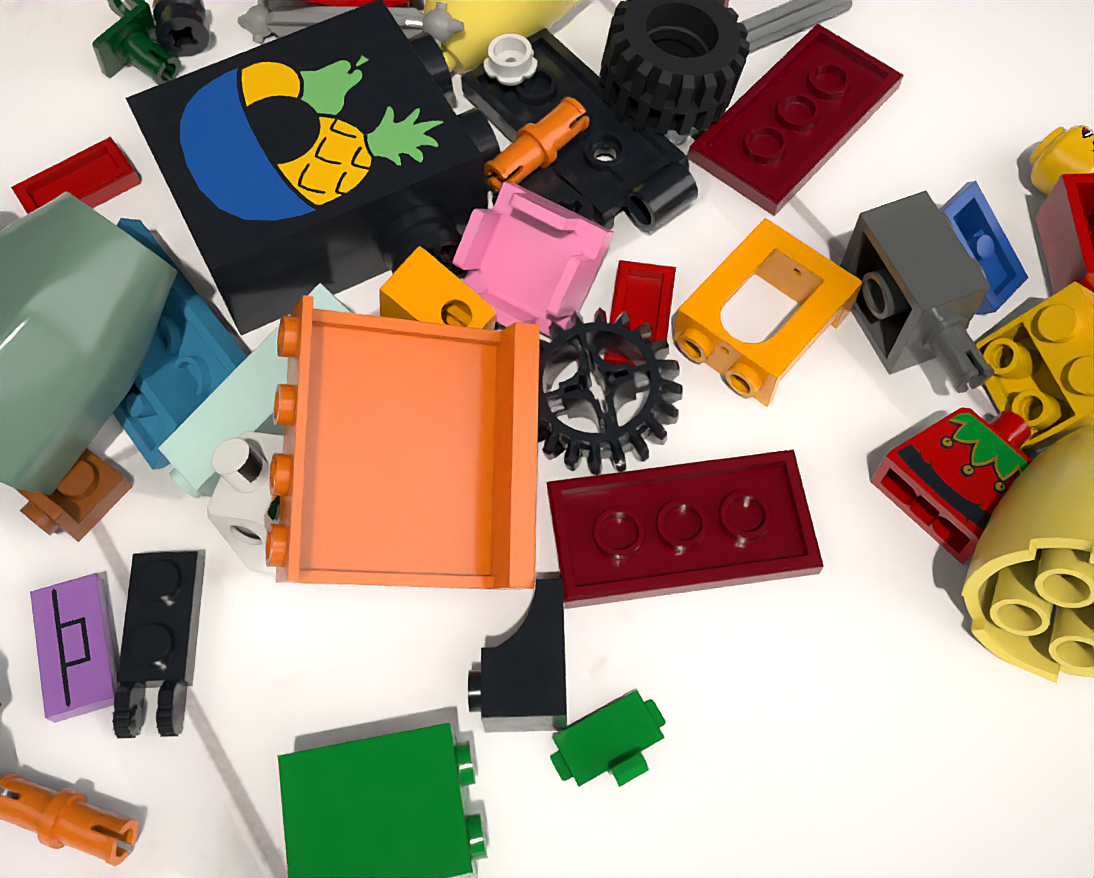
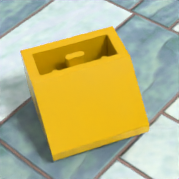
[975,282,1094,453]

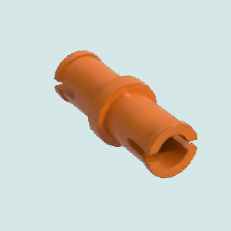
[483,97,589,193]
[0,772,139,866]

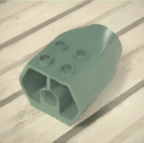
[0,192,178,495]

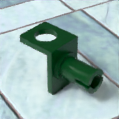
[92,0,181,85]

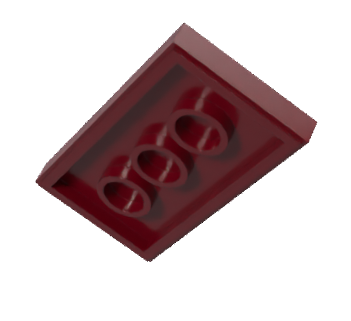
[688,23,904,216]
[546,449,824,609]

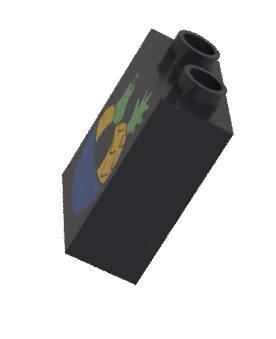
[125,0,501,336]

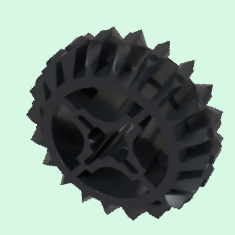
[537,307,683,475]

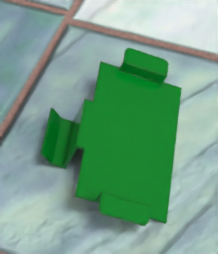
[550,690,666,787]

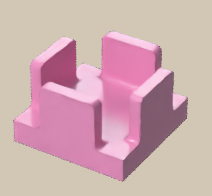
[453,182,614,337]

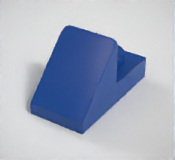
[939,180,1029,314]

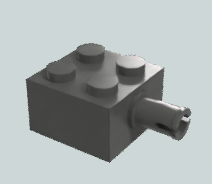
[840,190,995,393]

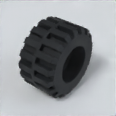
[599,0,750,135]

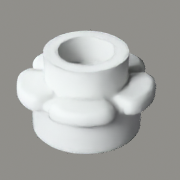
[484,33,537,86]

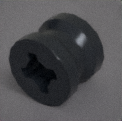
[152,0,210,57]

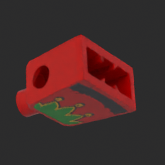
[870,407,1032,565]

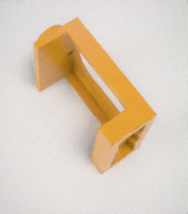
[673,218,863,407]

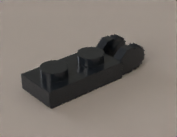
[112,551,205,739]

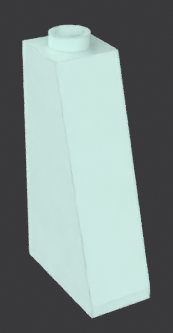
[158,283,352,499]

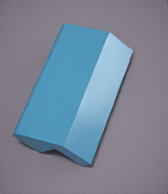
[113,218,247,470]

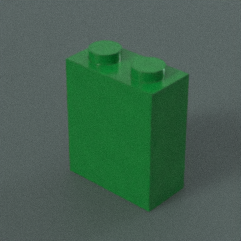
[277,722,488,878]

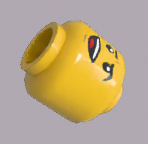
[1029,125,1094,197]

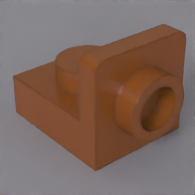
[14,448,133,542]

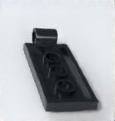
[461,28,698,230]

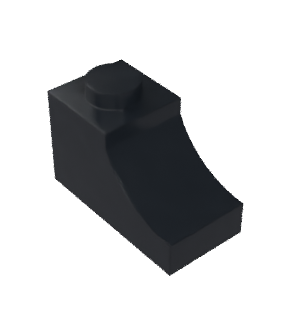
[468,579,567,733]

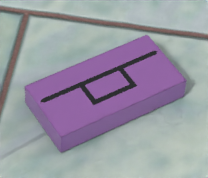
[30,573,119,723]

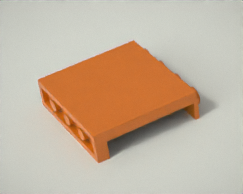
[265,295,540,590]

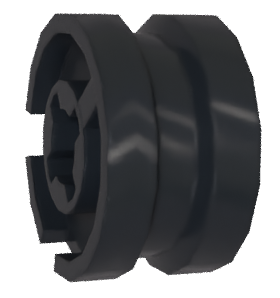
[378,205,465,278]

